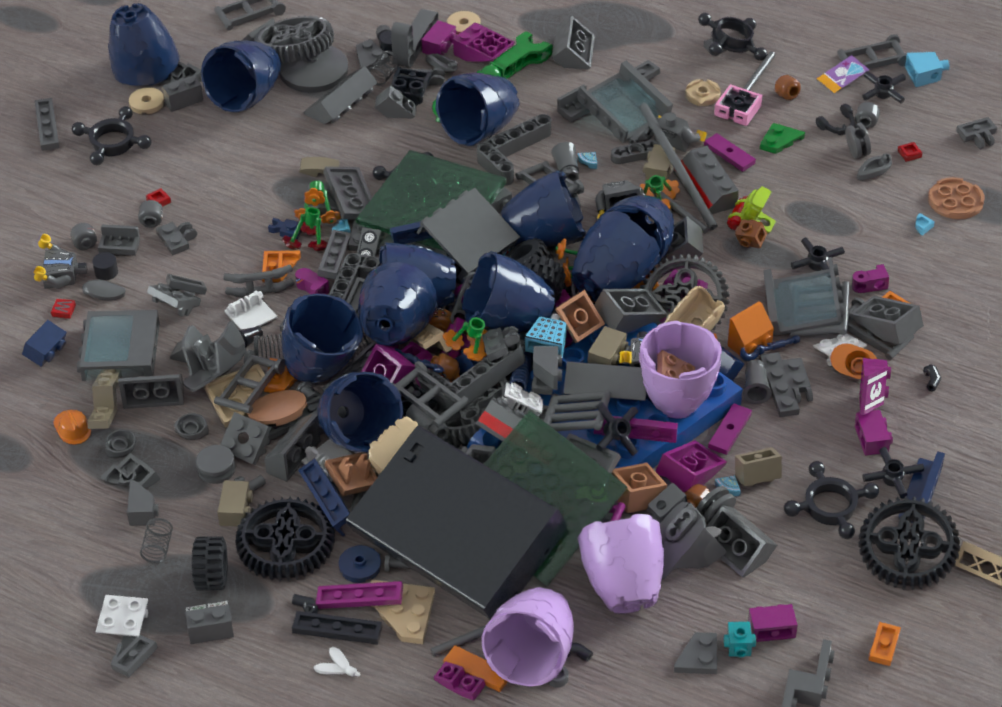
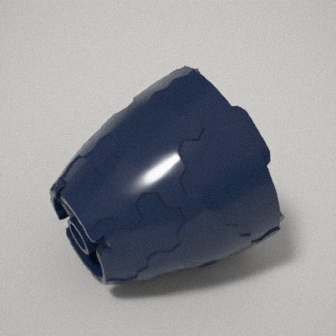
[108,3,180,86]
[201,40,281,112]
[435,73,520,146]
[501,170,587,248]
[604,195,674,260]
[572,211,660,302]
[379,242,456,309]
[462,251,555,333]
[358,262,438,346]
[282,294,363,385]
[318,372,403,453]

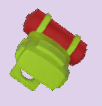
[727,186,776,234]

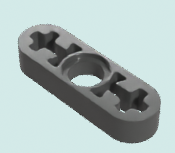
[611,140,660,164]

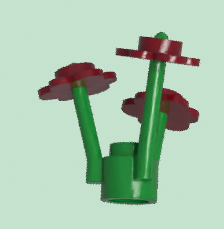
[282,207,328,251]

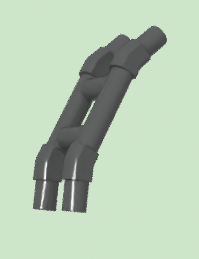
[223,264,294,297]

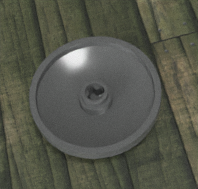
[279,46,348,93]

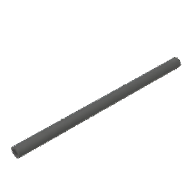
[639,103,718,230]

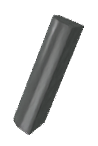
[564,361,647,401]

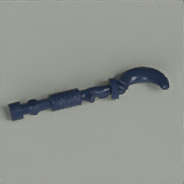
[740,335,800,362]
[395,348,444,373]

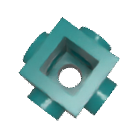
[724,621,756,657]

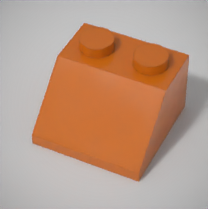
[728,301,774,357]

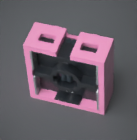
[714,85,762,126]

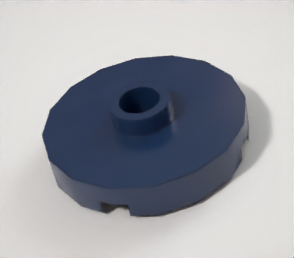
[338,545,381,583]

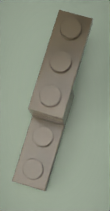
[87,369,122,429]

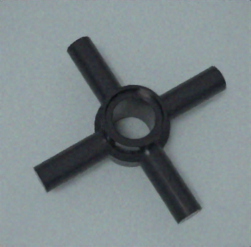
[862,71,906,104]
[791,237,845,279]
[596,402,638,456]
[862,447,924,499]

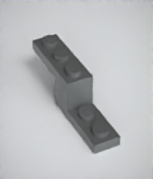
[782,639,835,707]

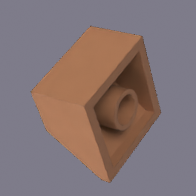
[555,290,605,343]
[608,463,667,513]

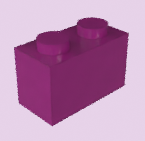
[422,20,457,55]
[854,409,893,456]
[748,604,798,642]

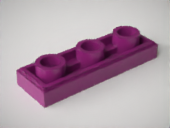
[704,133,756,172]
[708,403,752,455]

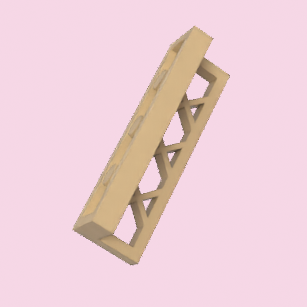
[411,324,452,352]
[955,541,1002,586]

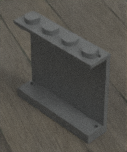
[417,188,520,281]

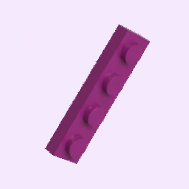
[594,416,678,443]
[316,581,404,609]

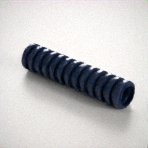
[509,352,533,391]

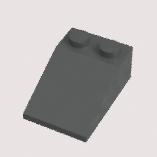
[594,289,667,333]
[850,296,924,344]

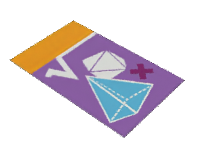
[817,55,869,93]

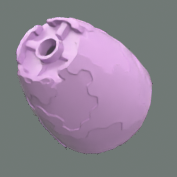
[639,321,722,418]
[577,514,664,614]
[482,587,574,687]

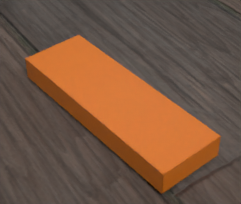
[443,645,508,692]

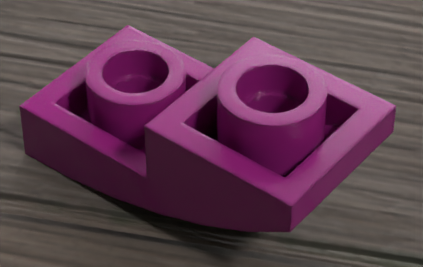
[434,661,486,701]

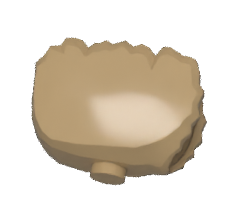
[664,286,725,331]
[368,417,418,475]

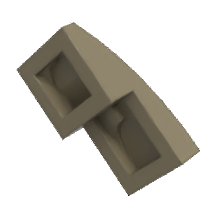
[299,157,339,177]

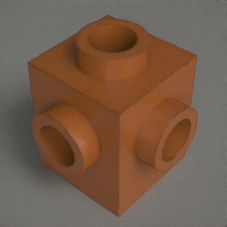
[735,219,767,248]

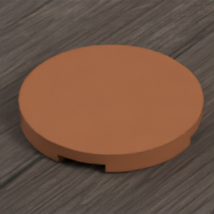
[928,177,985,219]
[247,390,308,426]

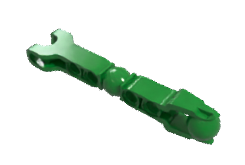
[432,31,553,123]

